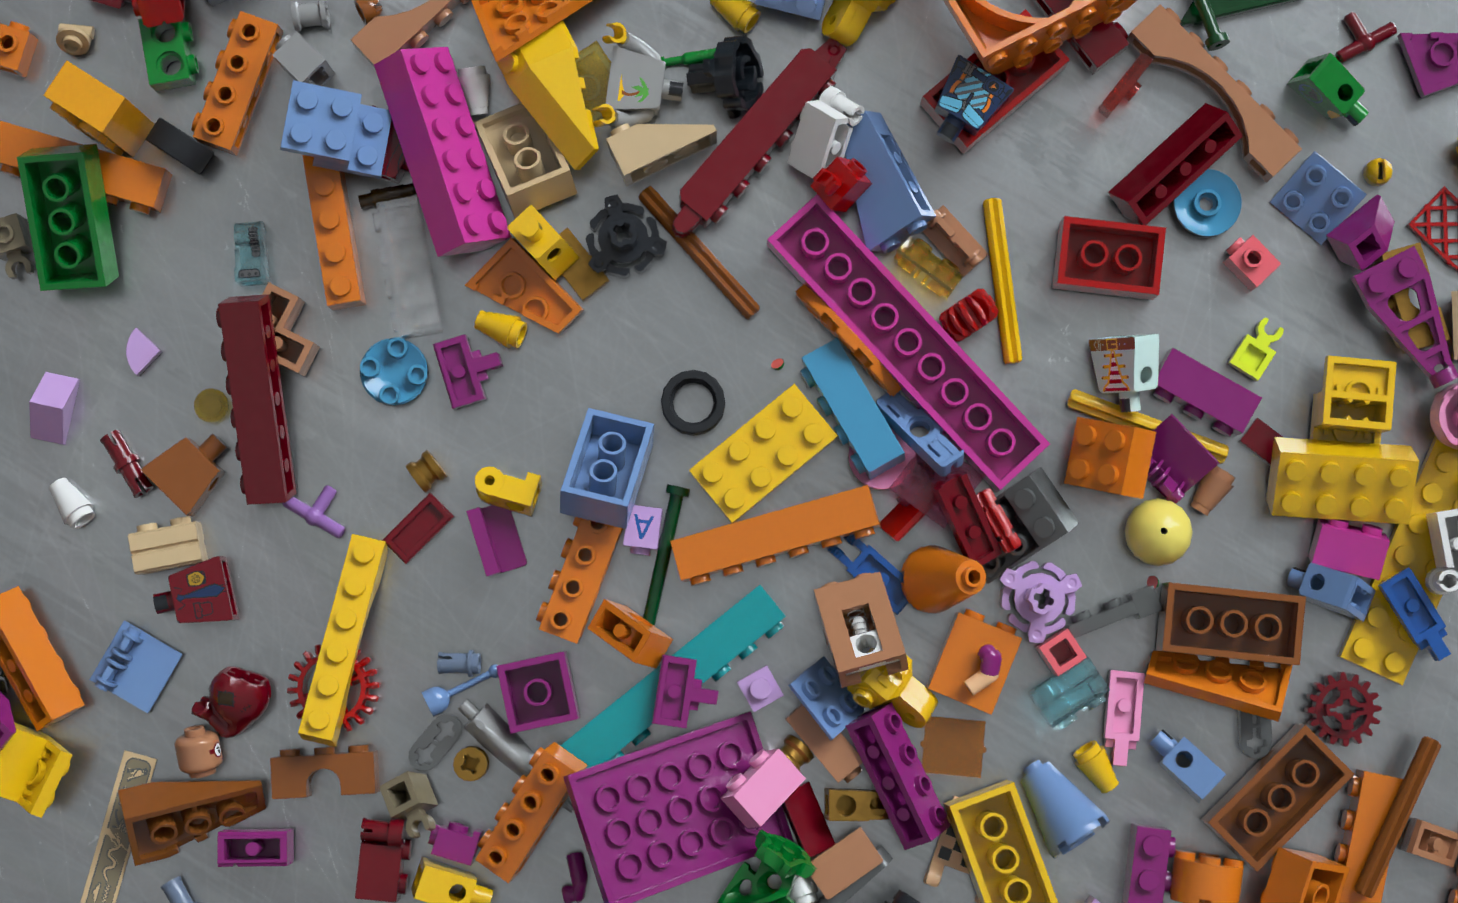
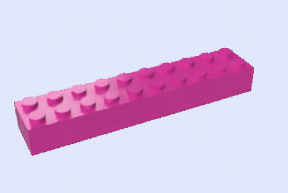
[766,194,1050,492]

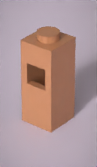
[785,704,863,783]

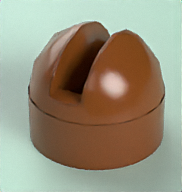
[354,0,382,25]

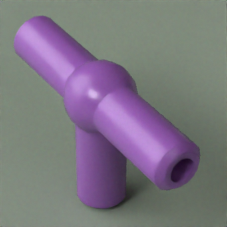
[282,485,345,538]

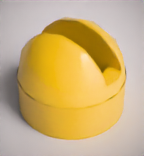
[1363,158,1393,186]

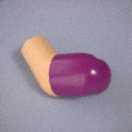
[964,644,1002,696]

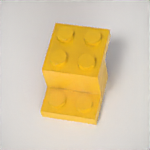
[1310,355,1397,444]
[0,722,72,818]

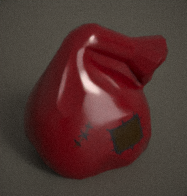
[191,666,271,738]

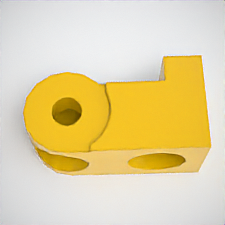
[475,466,542,517]

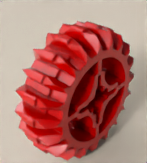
[287,644,381,732]

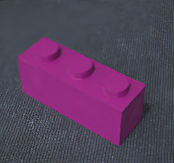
[1153,348,1262,437]

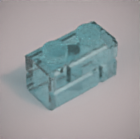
[1027,656,1110,729]

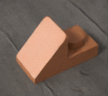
[1401,817,1458,868]

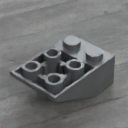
[950,467,1079,584]

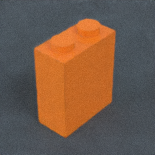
[926,609,1022,715]

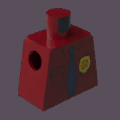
[153,556,239,623]

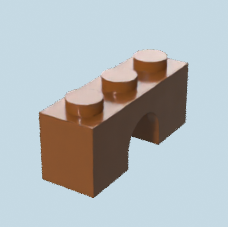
[270,745,380,799]

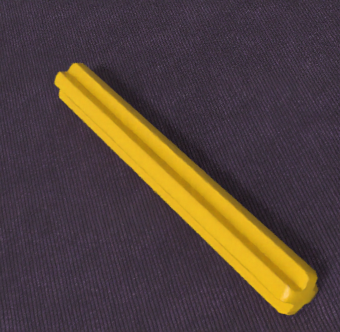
[983,198,1022,364]
[1067,389,1229,464]

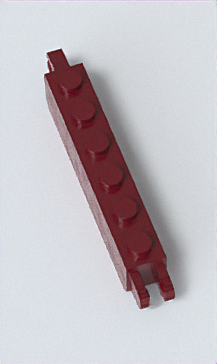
[672,38,847,240]

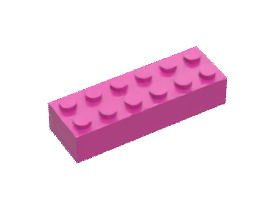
[374,47,511,257]

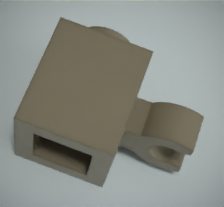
[0,213,35,280]
[379,771,438,838]

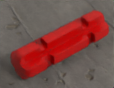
[976,488,1021,553]

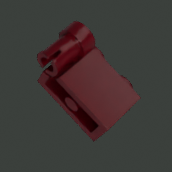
[355,818,412,903]

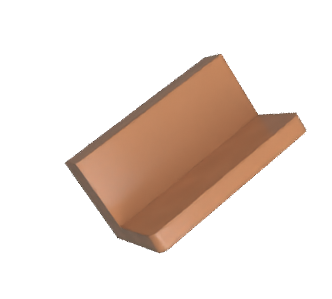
[811,827,883,900]

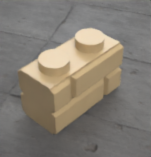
[128,516,208,575]

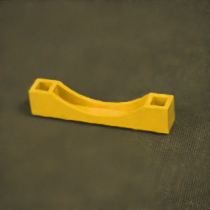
[298,534,389,747]

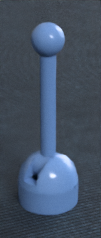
[421,664,499,717]

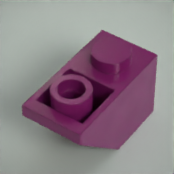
[1326,195,1395,271]

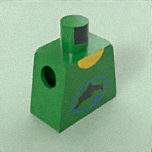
[1287,53,1369,126]

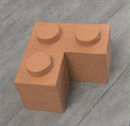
[262,282,320,377]

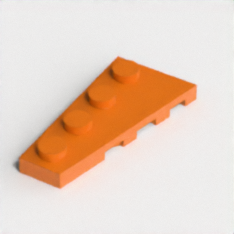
[1144,651,1293,722]

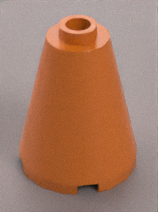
[901,545,986,613]

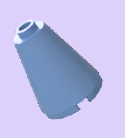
[1021,760,1110,859]

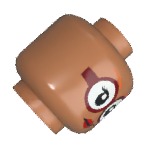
[174,725,223,778]

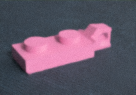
[1103,670,1145,767]

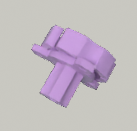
[999,561,1082,643]

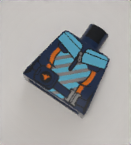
[935,55,1014,144]

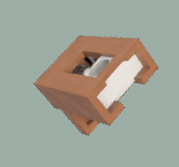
[814,571,909,688]

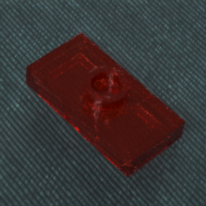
[1098,53,1153,118]

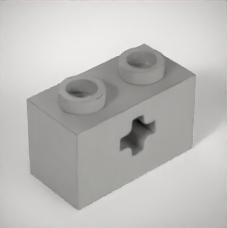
[273,31,335,86]

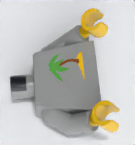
[593,22,684,127]

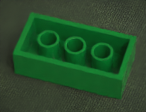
[17,144,119,291]

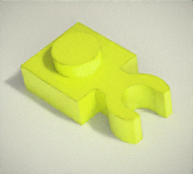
[1227,317,1284,381]

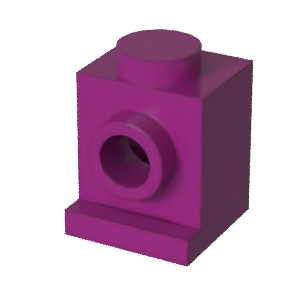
[428,821,484,866]

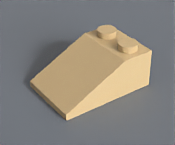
[474,103,578,219]
[606,124,717,187]

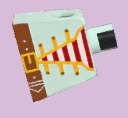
[1089,334,1159,412]

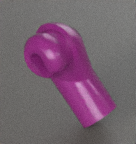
[561,852,588,903]

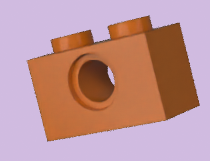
[587,599,673,669]

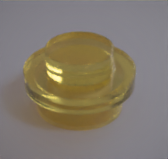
[194,388,229,422]

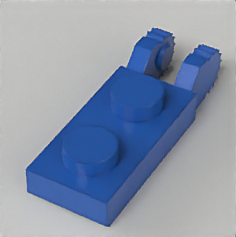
[828,534,909,615]

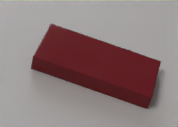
[1238,418,1283,465]

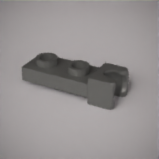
[1064,585,1163,638]

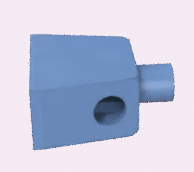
[1287,563,1376,622]
[1149,729,1226,803]

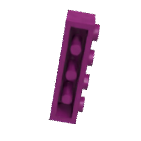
[845,702,951,850]
[1121,823,1176,903]

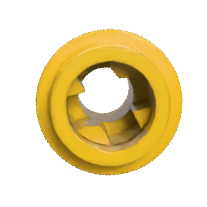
[710,0,761,33]
[474,310,527,348]
[1073,740,1119,793]

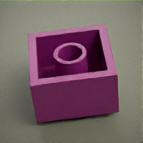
[496,651,580,734]

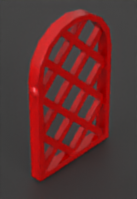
[1406,186,1458,272]

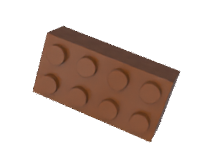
[1156,582,1306,665]
[1201,723,1354,872]

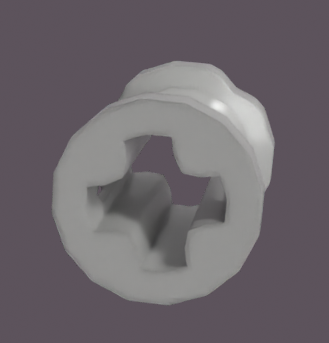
[291,0,330,32]

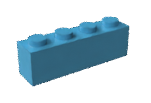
[800,338,905,480]

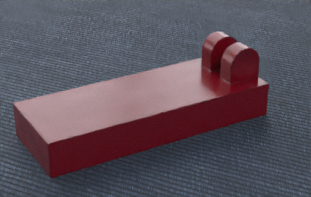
[932,471,1002,565]

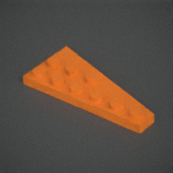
[471,0,593,62]

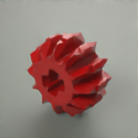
[939,289,999,342]

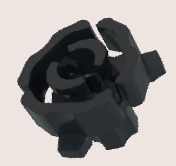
[686,35,764,119]
[586,194,667,279]

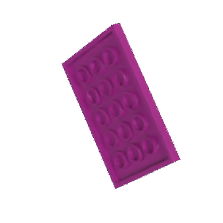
[563,711,794,903]

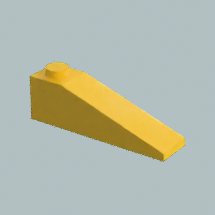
[497,20,599,170]

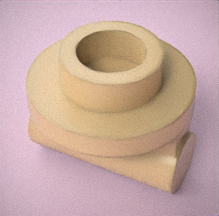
[56,23,95,55]

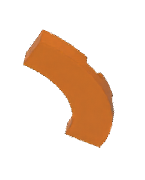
[795,284,902,397]

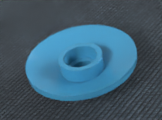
[1174,169,1242,237]

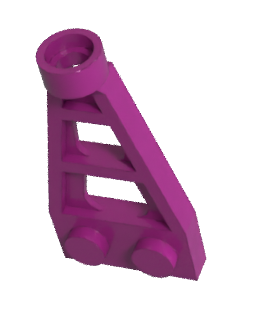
[1351,246,1458,389]

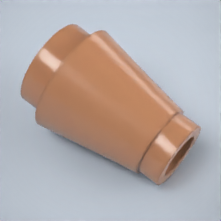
[1190,466,1236,516]

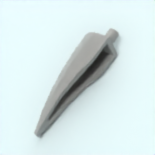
[458,699,574,813]

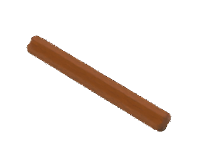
[638,186,760,319]
[1355,736,1441,898]

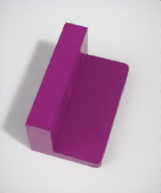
[466,505,527,577]

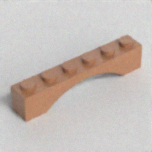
[350,0,470,68]
[1126,4,1302,183]

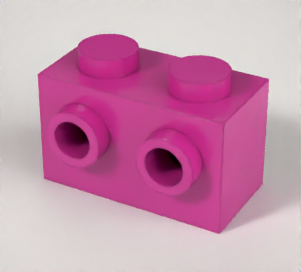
[1308,519,1390,580]

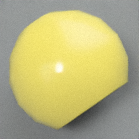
[1125,498,1193,566]

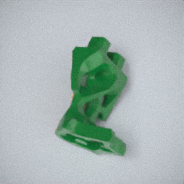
[717,830,817,903]

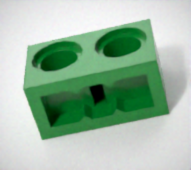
[138,18,199,92]

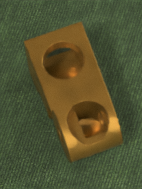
[824,788,889,821]

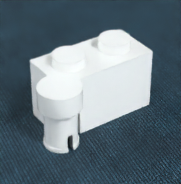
[787,86,865,179]
[1425,508,1458,595]

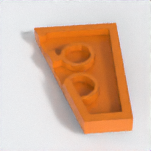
[465,238,584,334]

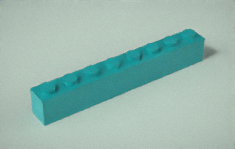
[560,585,786,768]

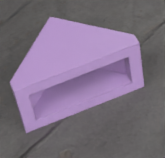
[29,372,80,445]

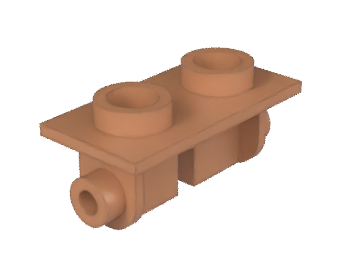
[922,205,989,277]

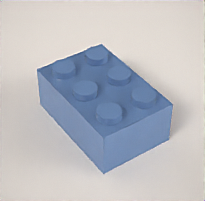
[560,408,654,529]

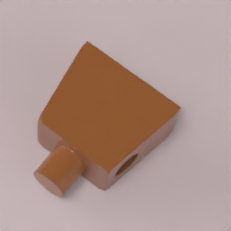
[141,433,227,517]

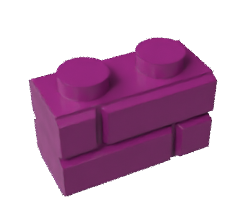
[217,828,294,867]

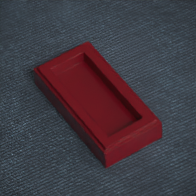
[382,492,455,564]

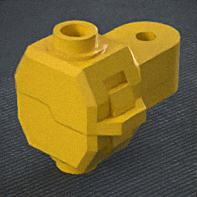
[822,0,896,46]
[847,648,938,728]

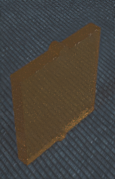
[920,716,987,778]

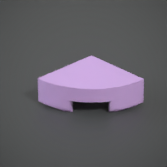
[126,328,162,376]

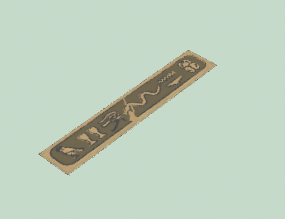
[80,750,157,903]

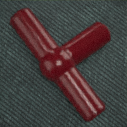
[1335,12,1397,63]

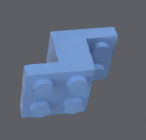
[280,80,392,179]

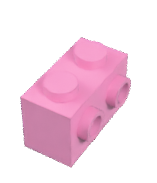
[721,748,806,828]

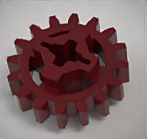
[1304,672,1382,747]

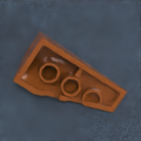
[118,780,266,866]

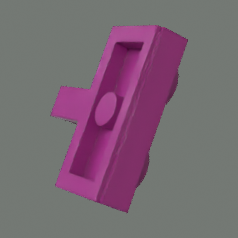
[433,334,503,410]
[652,655,719,728]

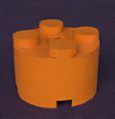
[1170,850,1245,903]

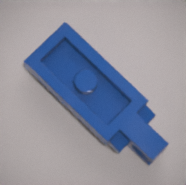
[1377,567,1451,661]

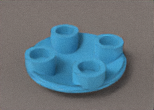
[360,337,428,405]

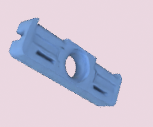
[876,390,964,477]

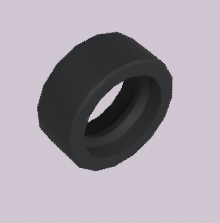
[145,118,214,175]
[661,370,725,436]

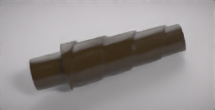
[358,183,417,209]

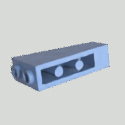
[845,111,936,254]

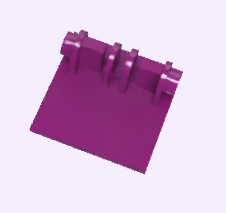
[1147,414,1220,504]

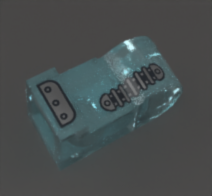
[234,221,271,287]

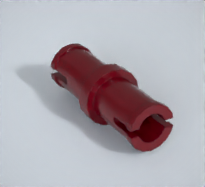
[100,429,154,498]

